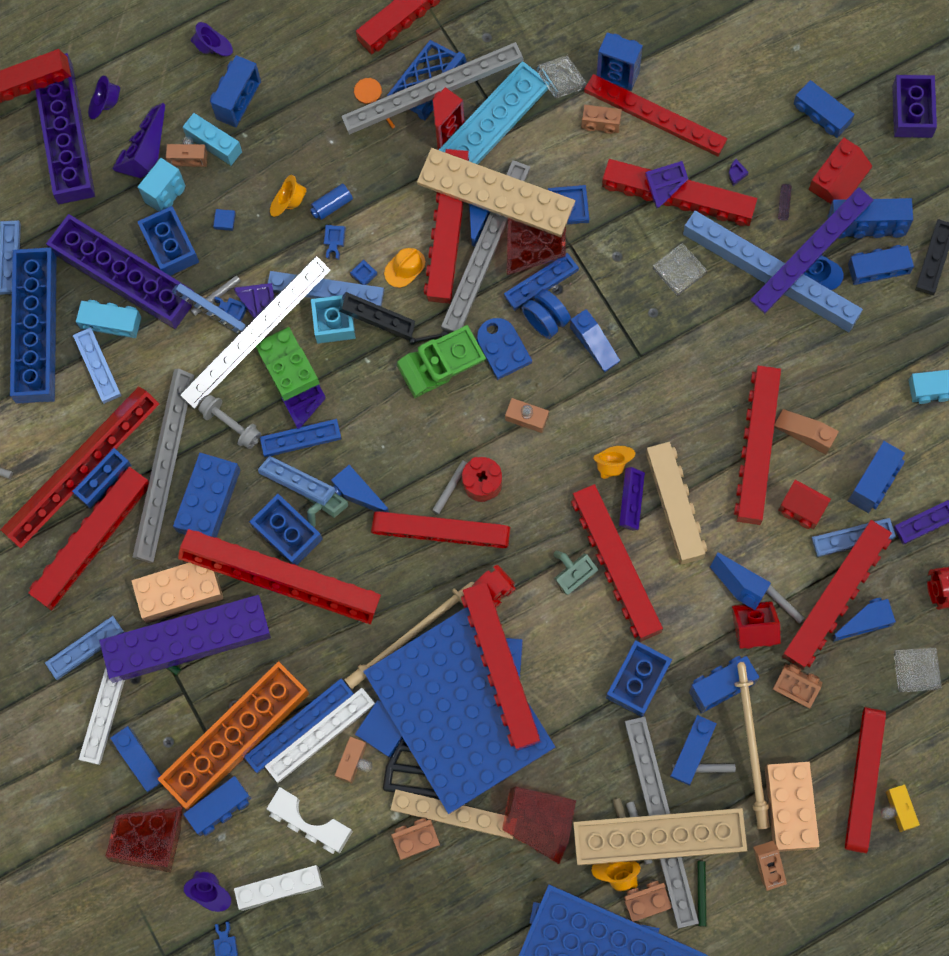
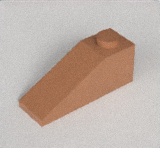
[774,409,839,455]

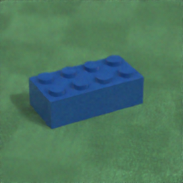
[827,198,913,239]
[173,453,241,538]

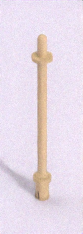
[344,582,474,689]
[734,662,771,829]

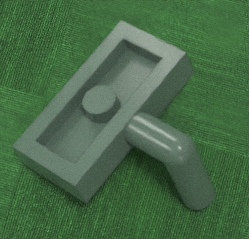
[305,493,348,527]
[553,550,598,595]

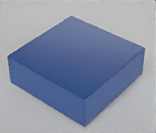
[213,209,236,231]
[350,260,378,285]

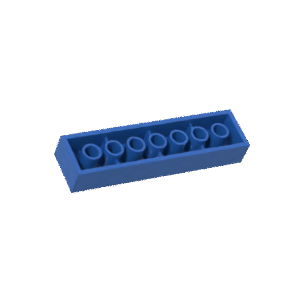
[10,248,57,404]

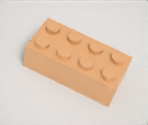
[131,563,224,623]
[765,762,819,852]

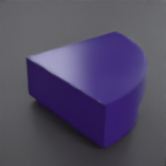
[729,159,749,186]

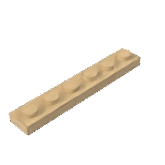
[391,789,517,840]

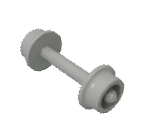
[198,395,261,449]

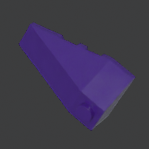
[112,103,165,178]

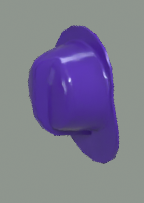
[191,22,233,56]
[88,75,120,119]
[184,871,231,912]

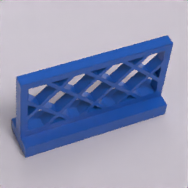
[387,40,467,121]

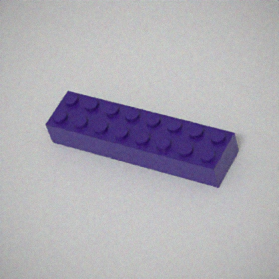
[36,53,96,205]
[46,214,194,329]
[99,595,271,683]

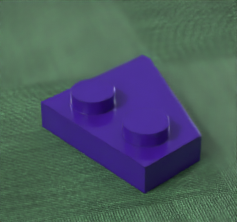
[645,161,688,209]
[234,283,274,319]
[281,384,326,429]

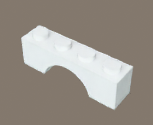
[267,787,353,854]
[234,865,324,911]

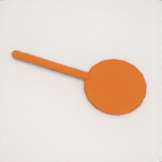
[354,78,395,128]

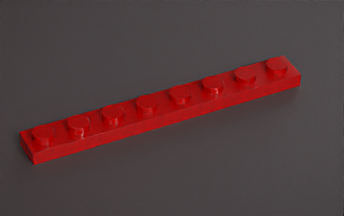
[584,74,728,157]

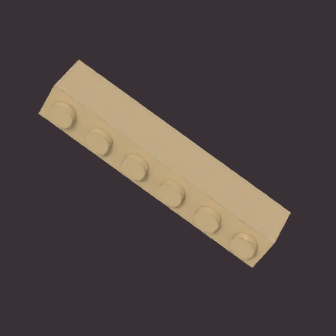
[646,442,707,565]

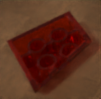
[507,218,566,275]
[502,787,576,864]
[106,806,183,873]

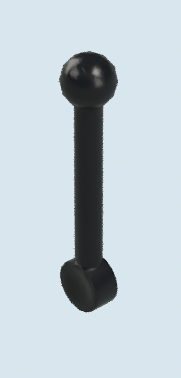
[409,331,449,345]

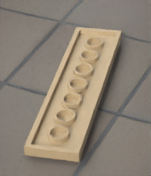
[417,148,575,237]
[573,808,747,866]

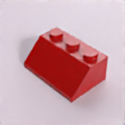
[433,87,465,150]
[809,137,872,204]

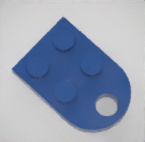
[477,318,532,380]

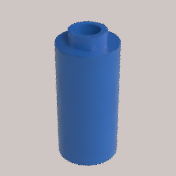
[310,183,353,220]

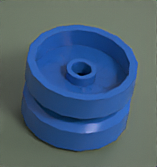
[522,289,571,339]

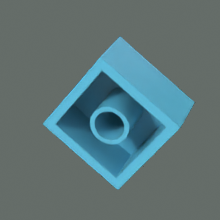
[138,158,186,212]
[311,295,356,344]

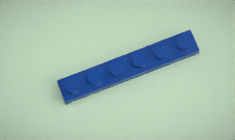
[244,679,354,774]

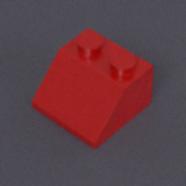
[779,480,831,530]
[732,601,781,649]

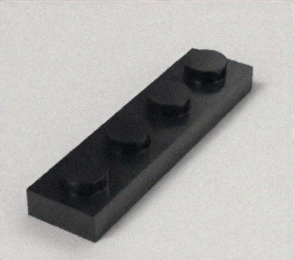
[915,219,949,296]
[339,292,415,340]

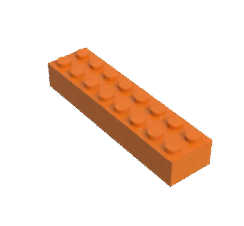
[158,661,309,810]

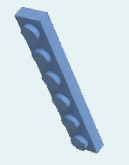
[268,271,384,306]

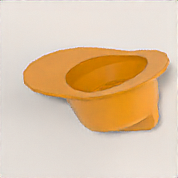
[270,175,306,217]
[384,248,426,288]
[593,446,636,479]
[591,861,641,891]

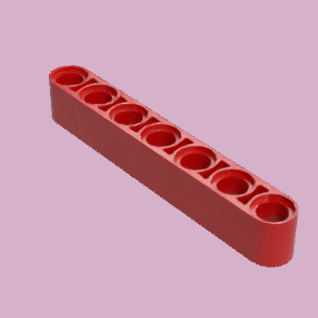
[371,512,511,548]
[845,707,886,854]

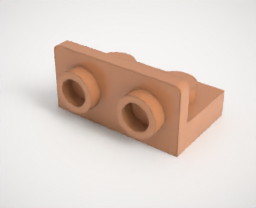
[581,105,622,134]
[773,664,822,708]
[391,818,440,860]
[623,881,672,922]

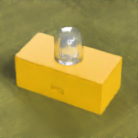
[880,785,920,832]

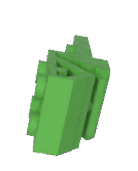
[396,325,486,398]
[256,327,320,401]

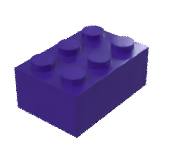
[892,75,937,138]

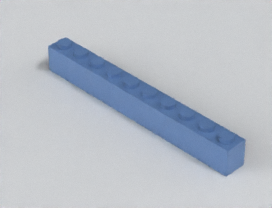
[683,211,863,333]

